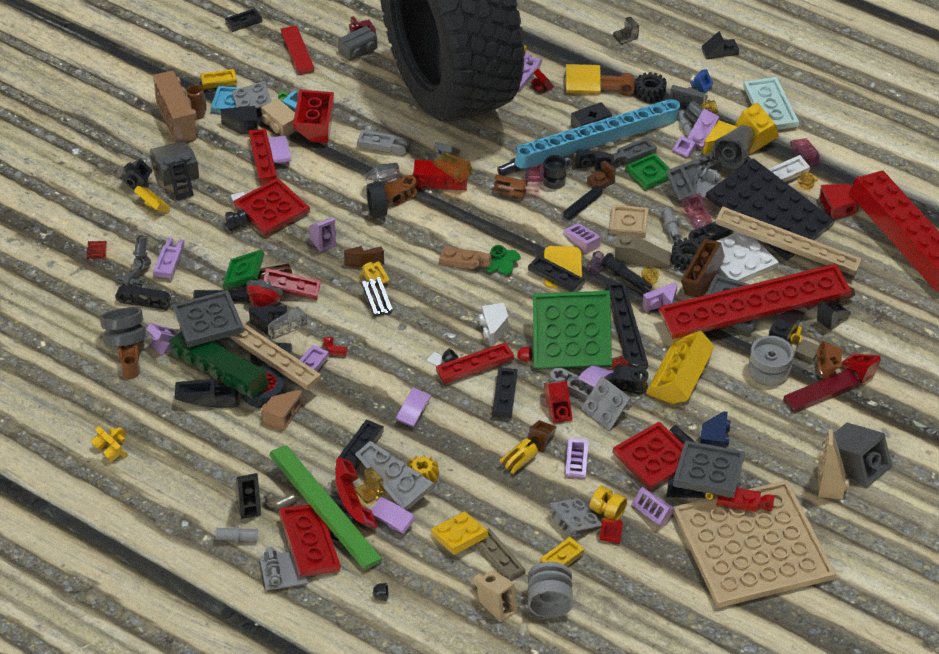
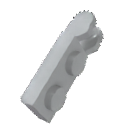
[357,130,409,155]

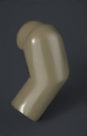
[264,492,296,509]

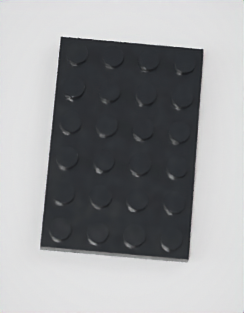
[705,158,835,261]

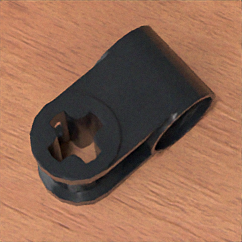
[610,365,649,394]

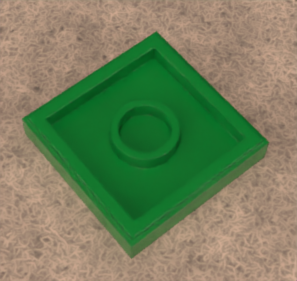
[625,153,670,191]
[223,250,265,290]

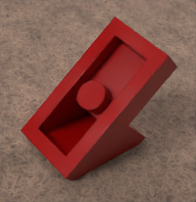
[842,353,881,383]

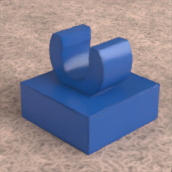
[690,69,713,93]

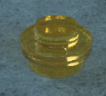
[641,267,659,285]

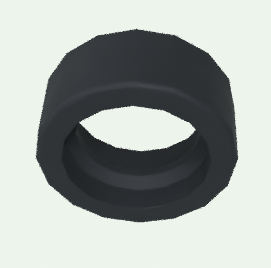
[366,182,388,218]

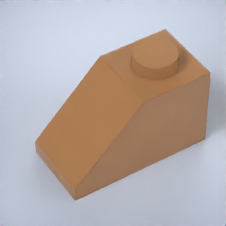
[261,390,303,431]

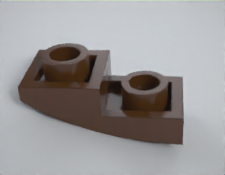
[344,246,384,267]

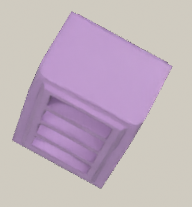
[563,223,601,254]
[565,438,589,478]
[632,487,675,526]

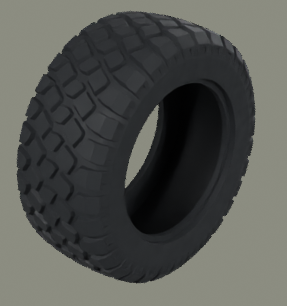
[380,0,525,122]

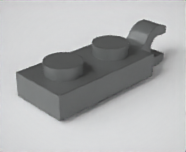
[613,137,657,168]

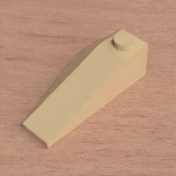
[818,429,849,499]

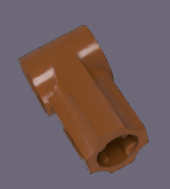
[601,73,635,96]

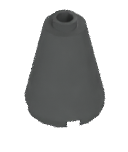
[712,125,754,169]

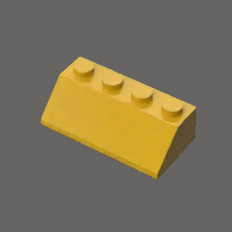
[646,331,715,404]

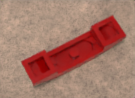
[335,457,378,529]

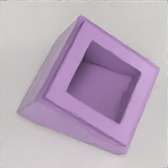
[672,135,698,158]

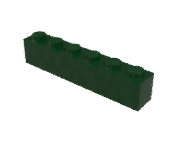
[169,332,269,398]

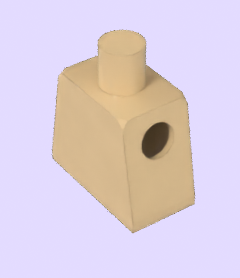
[473,570,517,623]

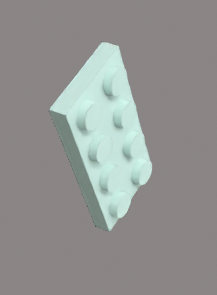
[743,77,799,130]

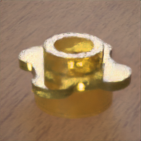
[797,172,818,189]

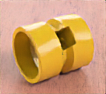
[589,486,628,520]

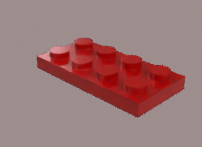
[278,504,341,577]

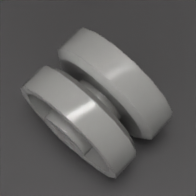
[748,336,794,385]

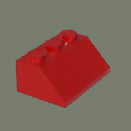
[293,89,334,143]

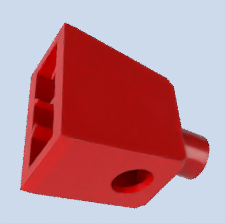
[819,184,858,220]

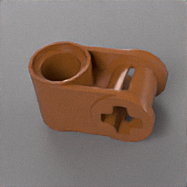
[384,175,417,206]
[816,341,842,379]
[118,343,140,379]

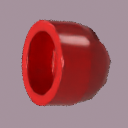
[517,346,532,362]

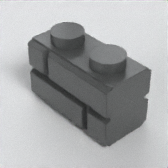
[338,26,378,61]

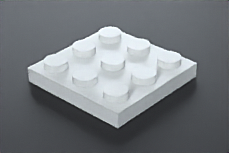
[717,232,779,282]

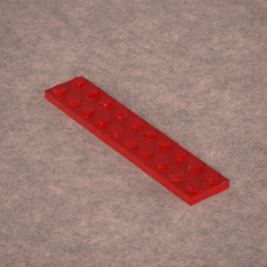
[659,264,851,340]

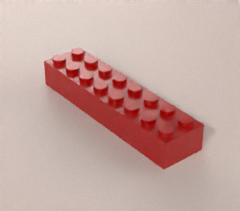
[849,170,939,292]

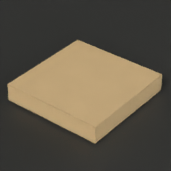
[609,204,649,238]

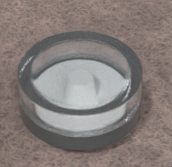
[364,162,403,186]

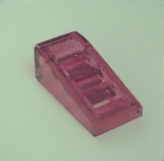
[790,138,820,165]
[525,163,543,182]
[682,193,713,229]

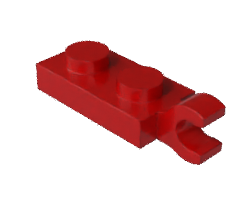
[716,488,775,512]

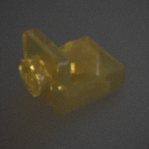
[356,467,384,504]

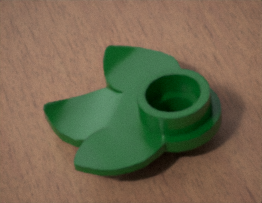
[485,245,521,275]

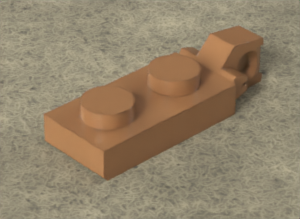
[439,247,492,269]

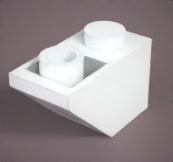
[479,303,508,346]

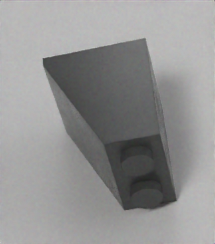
[822,422,892,488]

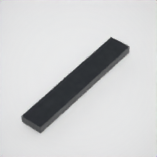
[606,282,648,369]

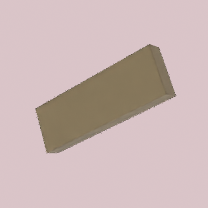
[475,528,526,581]

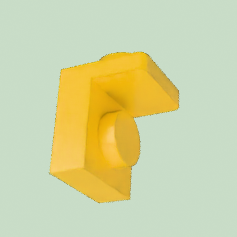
[359,261,390,288]

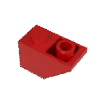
[543,380,573,423]

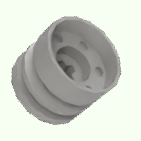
[528,562,573,618]

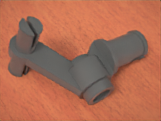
[116,235,151,287]

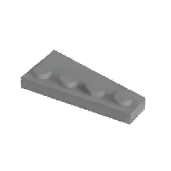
[355,441,436,511]

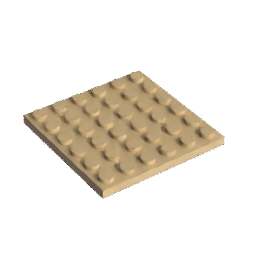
[673,480,836,608]

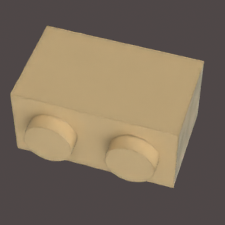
[261,99,297,137]

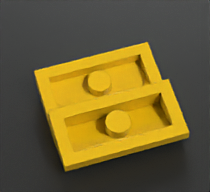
[566,64,601,94]

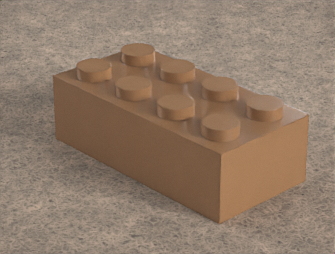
[153,70,198,143]

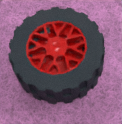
[242,366,285,409]

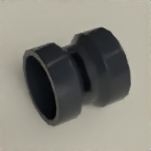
[225,209,248,230]

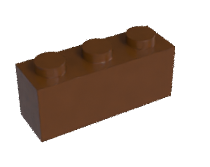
[681,239,725,297]

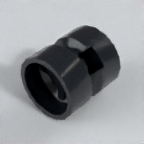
[543,155,567,189]

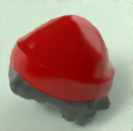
[246,279,283,307]

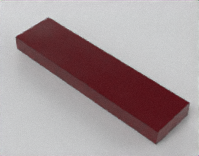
[783,369,860,413]

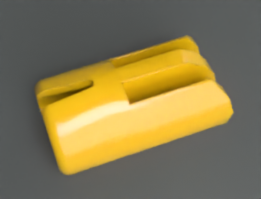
[499,439,538,474]

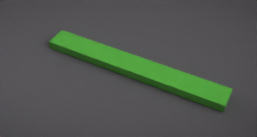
[269,445,382,570]

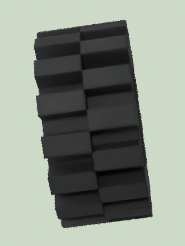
[635,72,667,103]
[671,238,701,271]

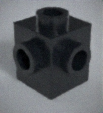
[120,158,153,189]

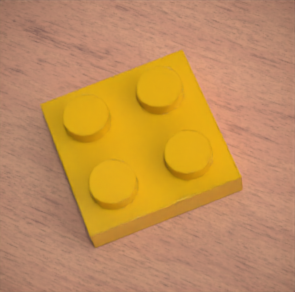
[431,511,489,555]

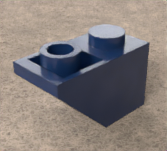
[700,411,731,448]

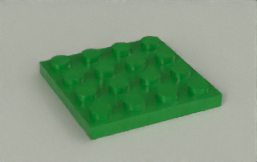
[533,290,612,370]

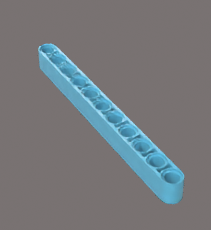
[515,99,680,169]

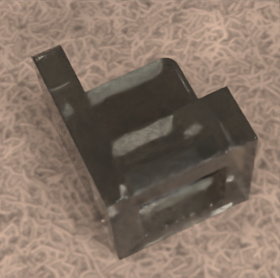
[613,16,639,45]

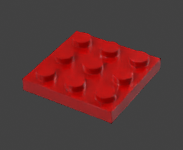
[233,178,310,236]
[612,421,684,491]

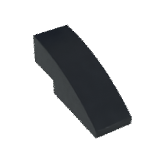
[174,379,238,408]

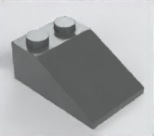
[150,141,199,186]

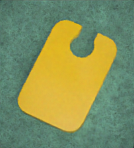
[544,246,582,288]

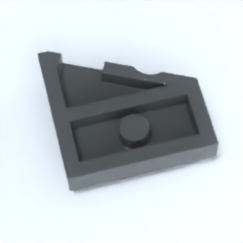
[666,159,699,203]

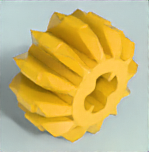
[407,455,440,484]

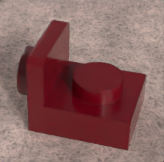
[349,16,376,34]

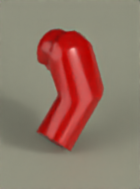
[322,336,347,356]

